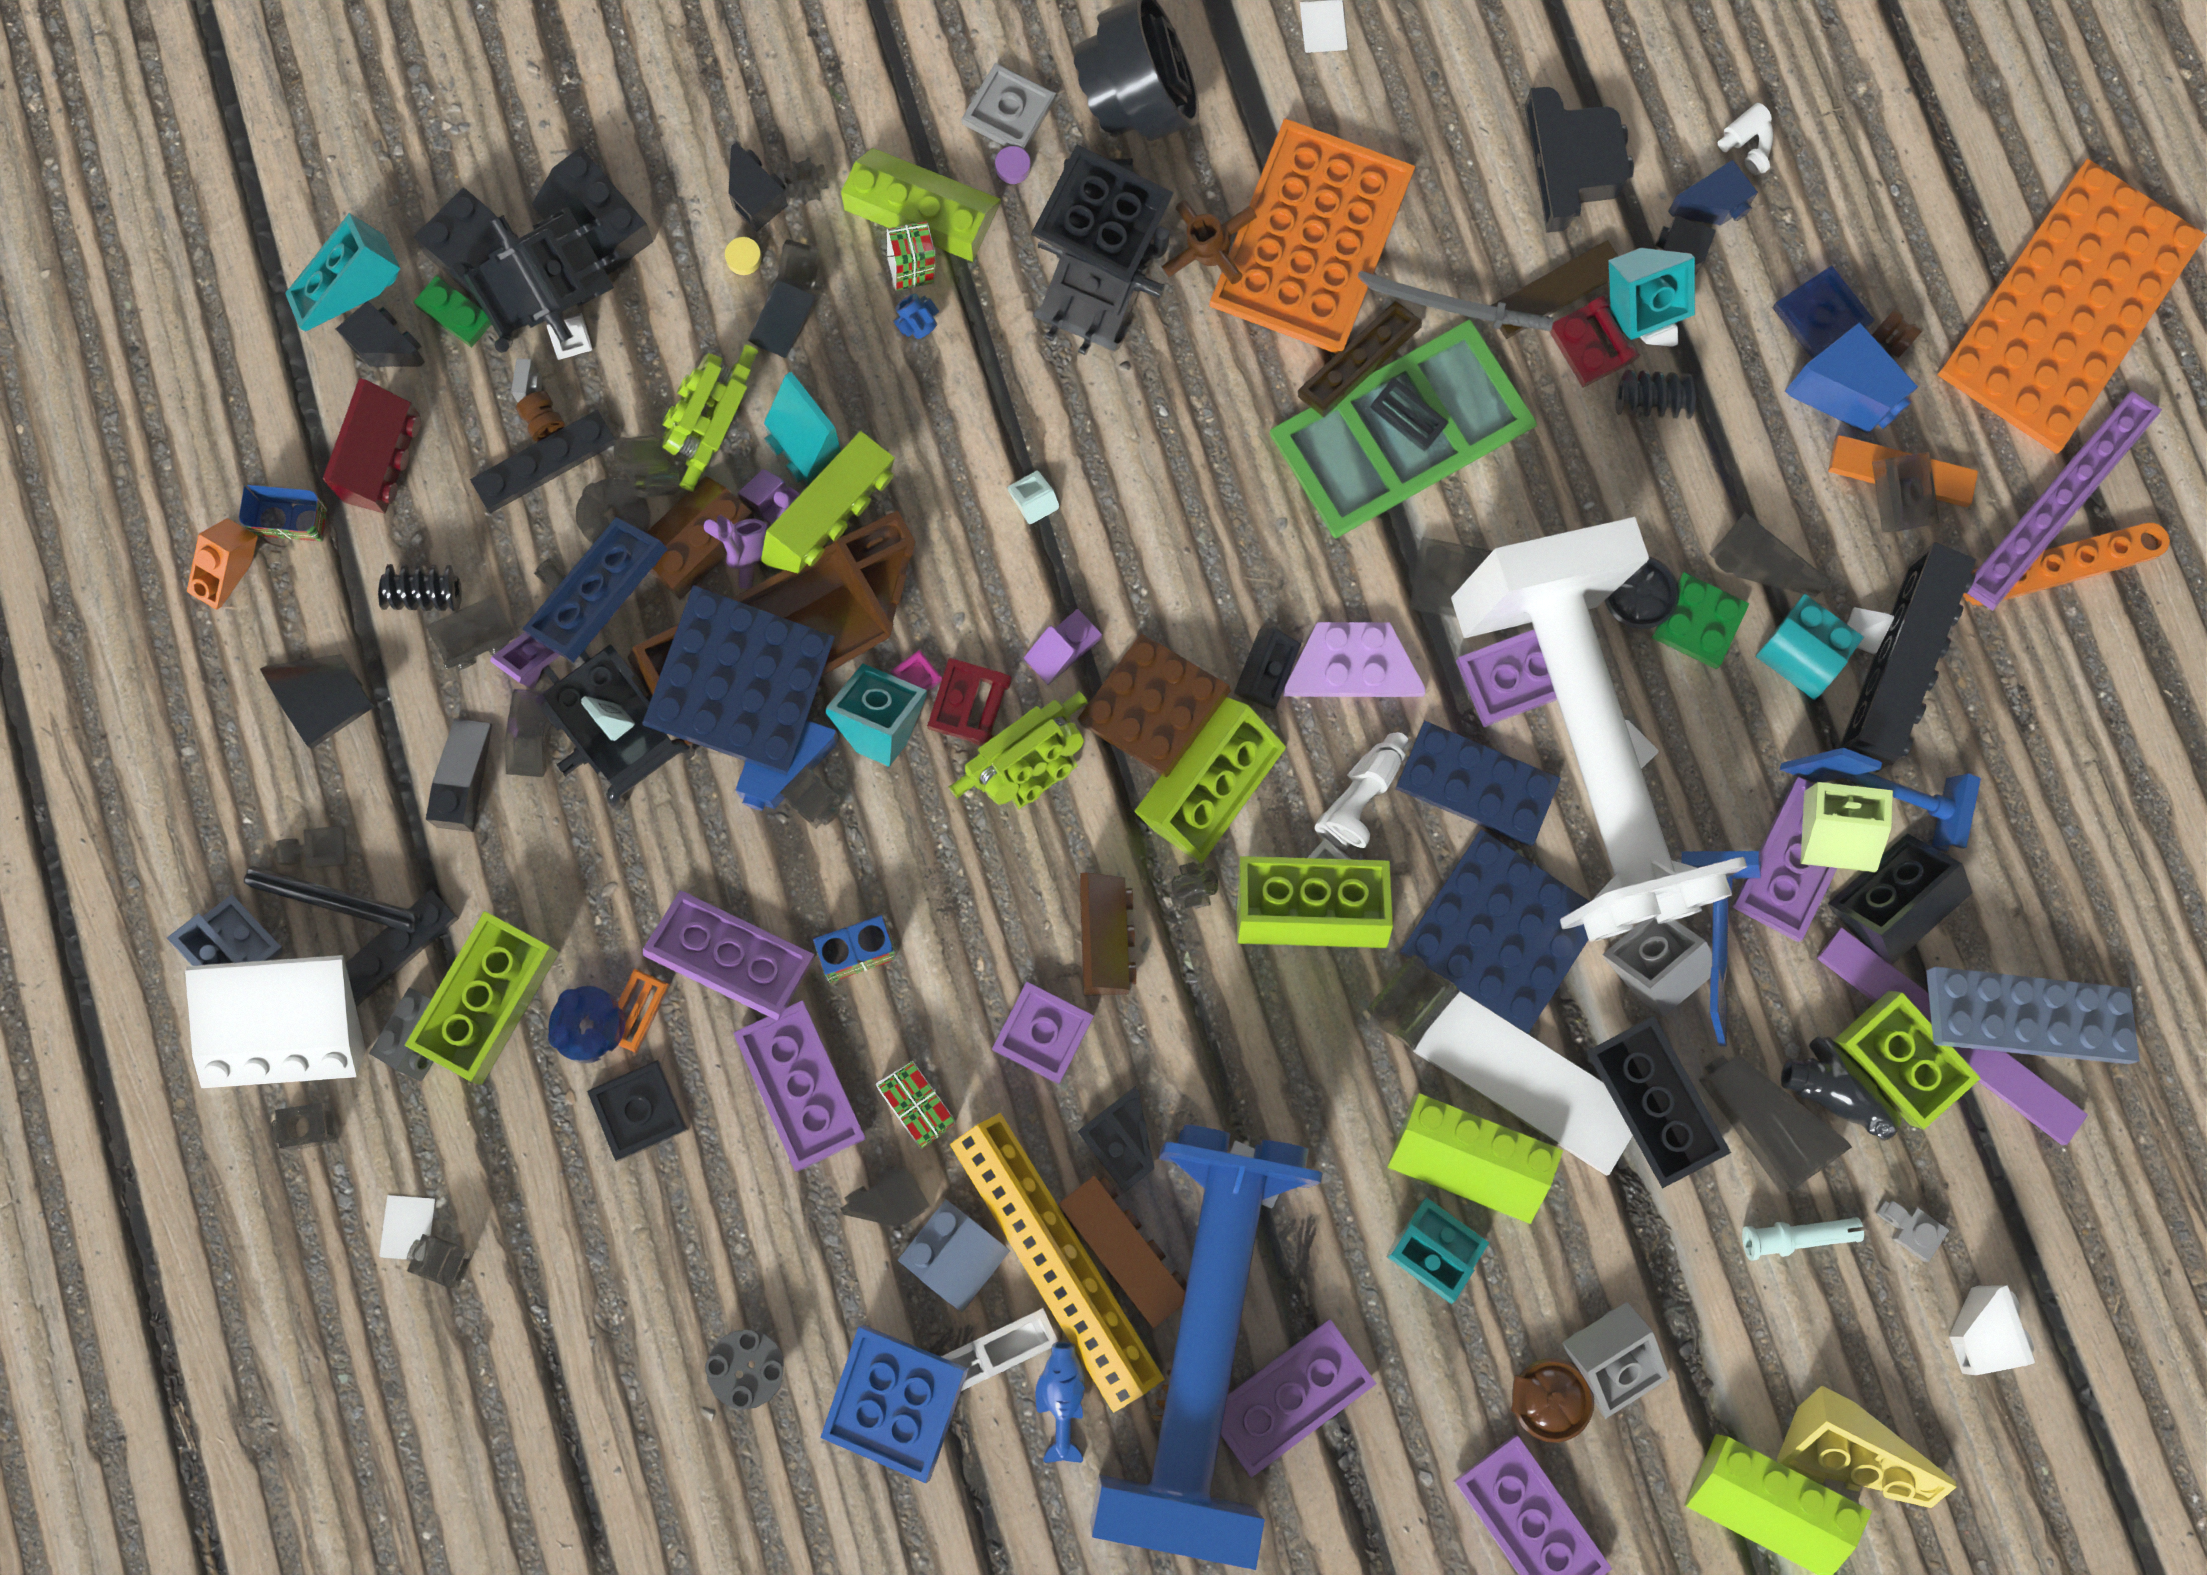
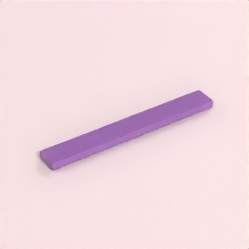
[1967,390,2162,611]
[1817,928,2088,1145]

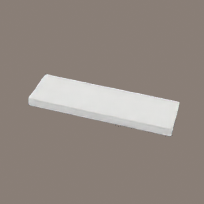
[1413,987,1633,1176]

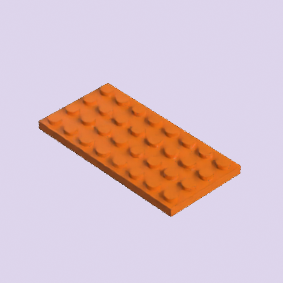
[1937,158,2207,454]

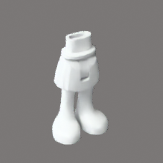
[1315,732,1408,850]

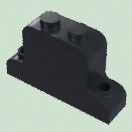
[1525,87,1634,233]

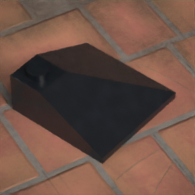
[1031,144,1174,284]

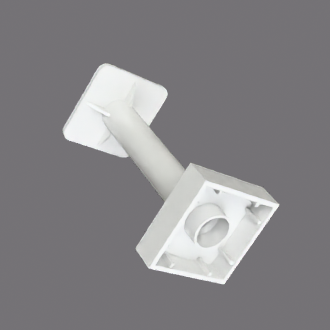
[1451,517,1747,942]

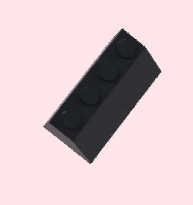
[1586,1016,1731,1189]

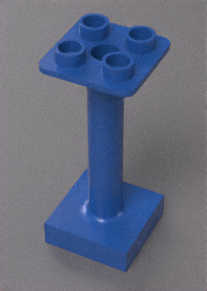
[1090,1125,1323,1570]

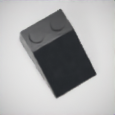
[414,187,515,299]

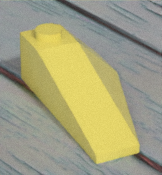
[1777,1386,1957,1508]

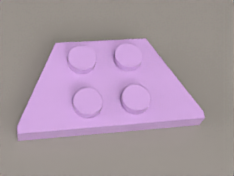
[1283,622,1425,697]

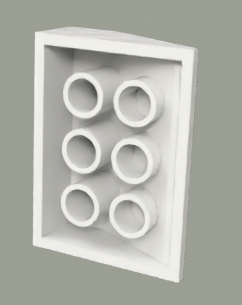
[185,955,366,1088]

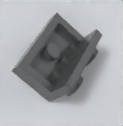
[369,987,434,1081]

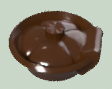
[1510,1358,1594,1443]

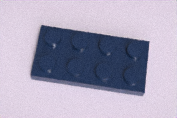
[523,517,668,663]
[1395,720,1561,847]

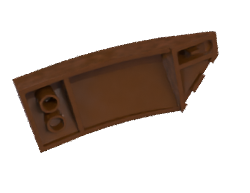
[627,510,916,746]

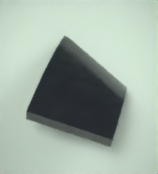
[260,654,375,749]

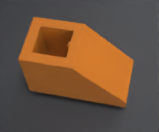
[187,518,258,610]

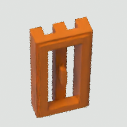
[601,968,670,1054]

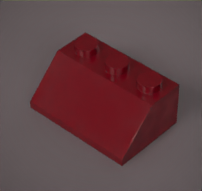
[323,378,421,514]

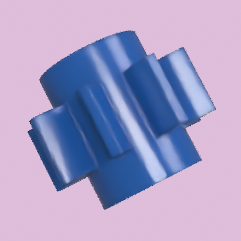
[893,293,939,339]

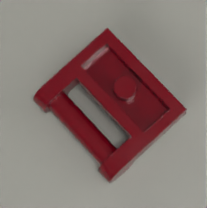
[1549,296,1640,388]
[927,657,1013,746]

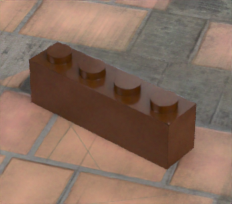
[1058,1176,1187,1329]

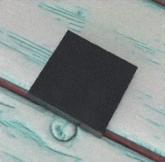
[587,1060,688,1162]

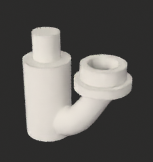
[1718,103,1773,175]

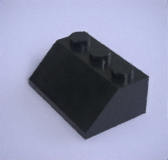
[532,147,654,276]
[1828,833,1973,964]

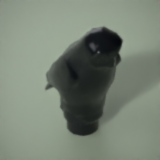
[1781,1037,1902,1141]

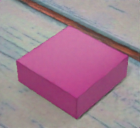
[890,650,942,692]

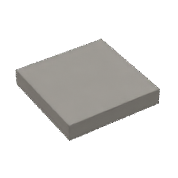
[962,63,1056,151]

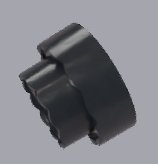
[1074,0,1199,141]

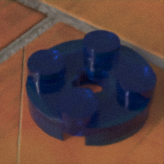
[548,986,625,1063]

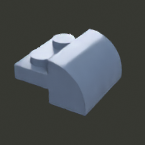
[167,894,283,966]
[898,1199,1010,1313]

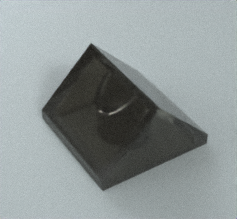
[1872,452,1940,533]

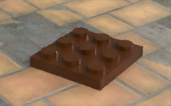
[1077,633,1231,778]

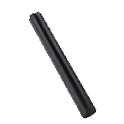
[244,866,420,933]

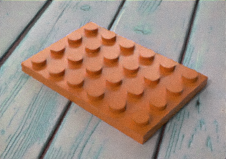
[1209,118,1415,354]

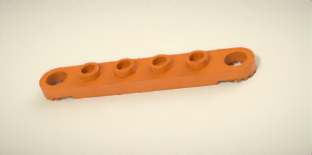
[1963,523,2170,606]

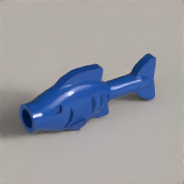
[1035,1342,1085,1463]

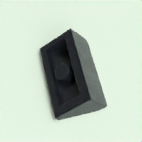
[748,277,817,358]
[1234,627,1301,709]

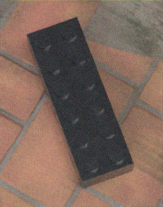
[1838,542,1976,773]

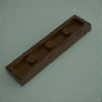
[1490,240,1618,339]
[1298,301,1422,417]

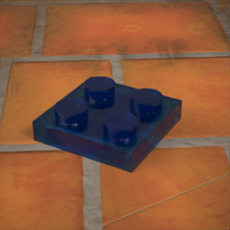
[1772,265,1875,359]

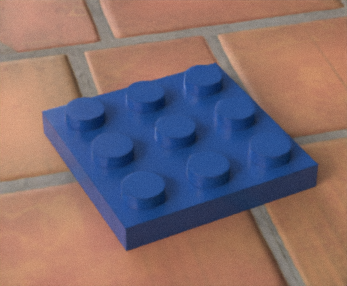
[820,1325,969,1483]

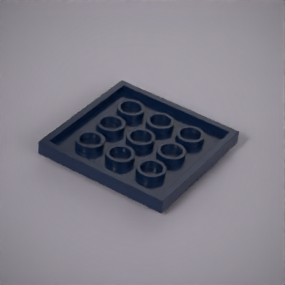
[642,585,835,775]
[1399,829,1590,1034]

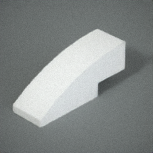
[941,1308,1058,1391]

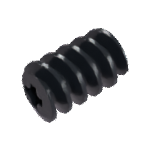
[1615,370,1696,419]
[378,564,462,611]

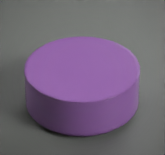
[995,146,1030,184]

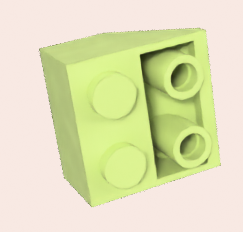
[1801,782,1893,872]

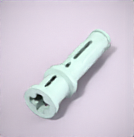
[1742,1217,1864,1261]

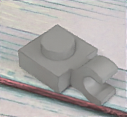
[1876,1201,1949,1262]

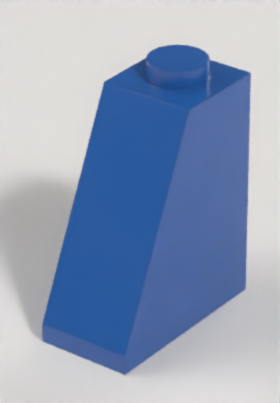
[735,721,839,811]

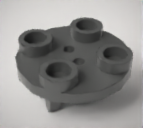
[705,1329,785,1410]

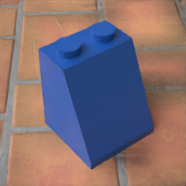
[1785,322,1918,433]

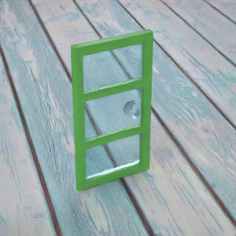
[1269,319,1537,539]

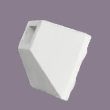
[1949,1285,2035,1375]

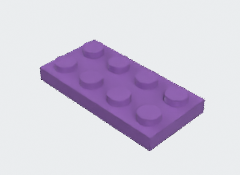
[1731,777,1837,942]
[643,890,814,1021]
[733,1000,866,1172]
[1221,1319,1376,1478]
[1453,1435,1612,1575]

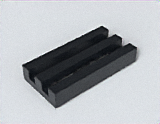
[1369,377,1449,452]

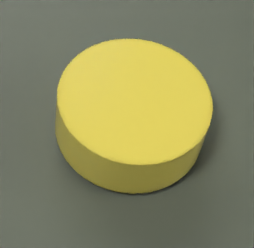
[725,237,762,275]

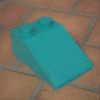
[285,213,401,332]
[764,372,841,486]

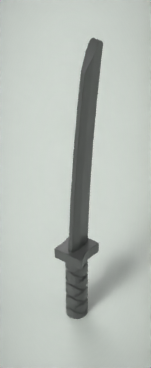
[1358,271,1554,331]

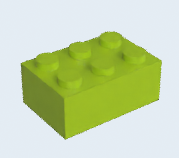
[1833,990,1981,1130]

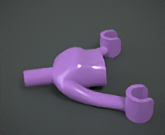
[704,487,800,589]

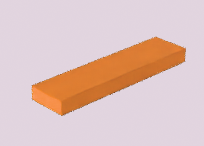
[1828,435,1978,508]

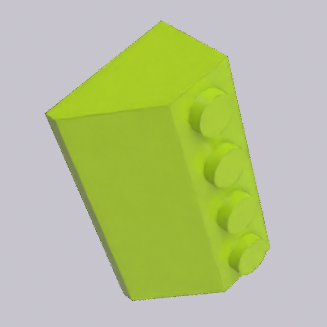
[841,148,1001,262]
[761,431,895,573]
[1134,697,1286,864]
[1237,856,1393,948]
[404,911,559,1086]
[1387,1093,1563,1224]
[1684,1434,1872,1575]

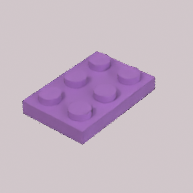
[1456,630,1557,727]

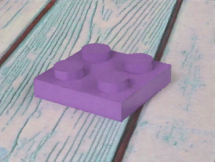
[992,982,1094,1085]

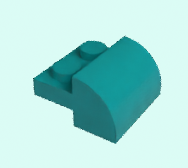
[1755,594,1864,700]
[1386,1197,1489,1304]

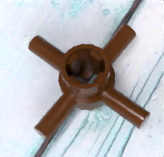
[1161,200,1257,284]

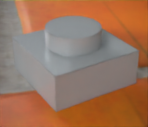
[511,358,542,402]

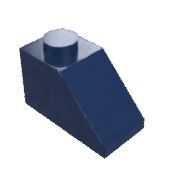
[1668,160,1758,226]

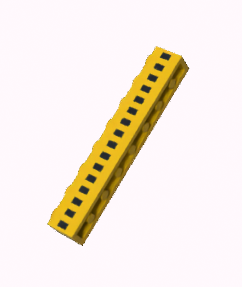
[950,1112,1165,1413]

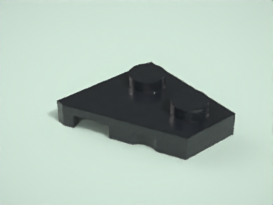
[1077,1086,1155,1193]

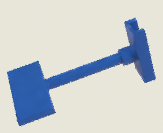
[1779,748,1981,852]
[1681,851,1761,1047]

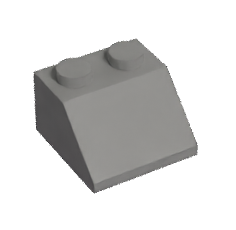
[1602,917,1712,1017]
[1562,1302,1670,1419]

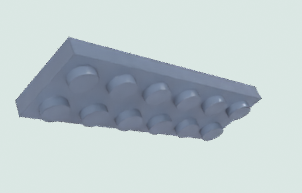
[1926,967,2140,1064]

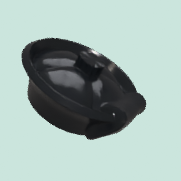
[1604,557,1679,629]

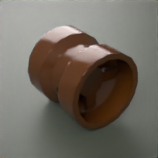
[1872,309,1923,359]
[515,391,565,442]

